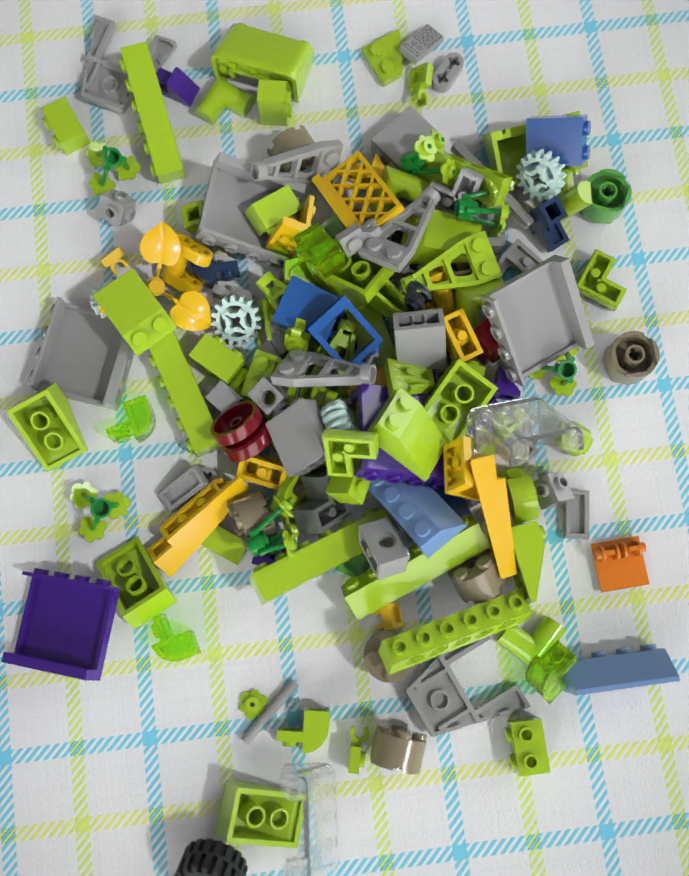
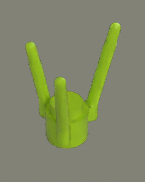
[257,297,275,346]

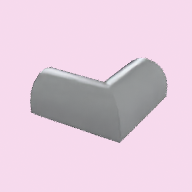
[429,168,484,214]

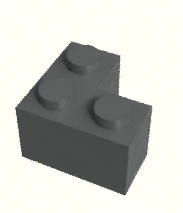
[292,468,351,534]

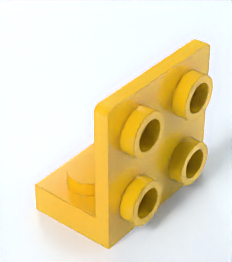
[266,195,316,257]
[443,436,480,502]

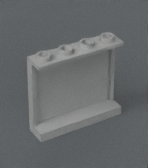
[195,152,306,268]
[481,255,595,387]
[29,297,135,411]

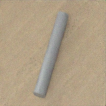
[241,679,299,745]

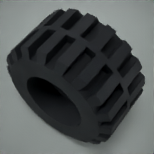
[174,838,248,876]

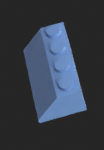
[368,479,467,558]
[559,644,680,696]

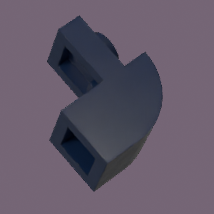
[529,195,570,253]
[190,246,241,289]

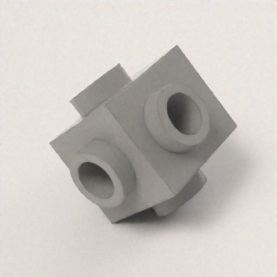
[96,189,136,227]
[533,470,574,510]

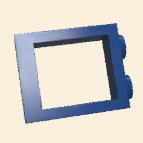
[306,294,383,365]

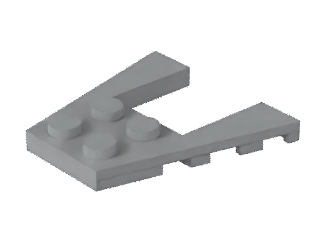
[80,15,177,114]
[405,636,531,737]

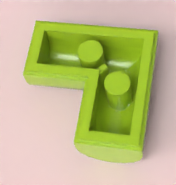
[194,76,256,125]
[369,165,429,212]
[550,169,592,222]
[577,249,627,311]
[455,279,503,330]
[322,429,379,478]
[496,616,566,672]

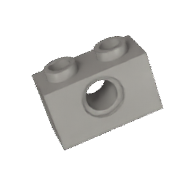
[358,517,410,580]

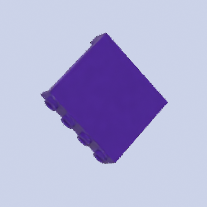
[350,384,445,489]
[1,568,120,681]

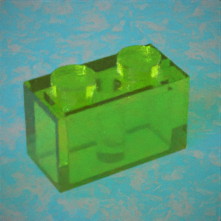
[293,222,347,281]

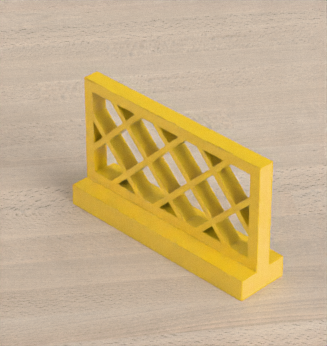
[311,150,405,229]

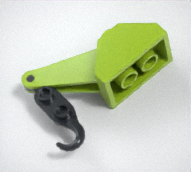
[309,238,432,320]

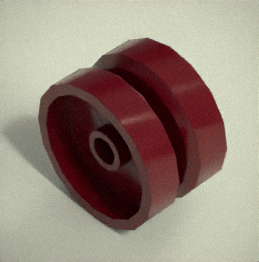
[210,400,272,462]

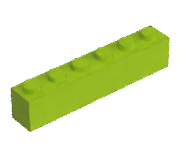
[119,41,186,184]
[148,331,222,457]
[249,508,393,605]
[341,513,491,621]

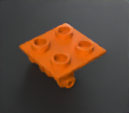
[590,536,650,593]

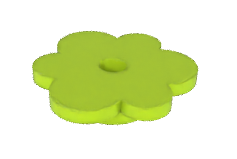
[239,689,268,720]

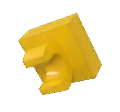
[98,246,128,275]
[373,602,404,630]

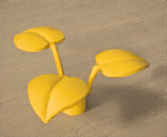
[99,222,212,331]

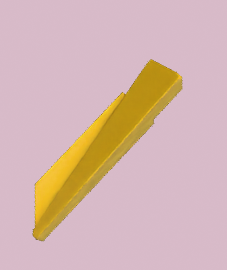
[470,453,517,579]
[146,475,250,577]

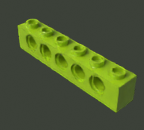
[378,589,532,675]

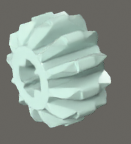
[320,399,358,431]

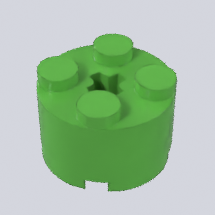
[579,169,632,224]

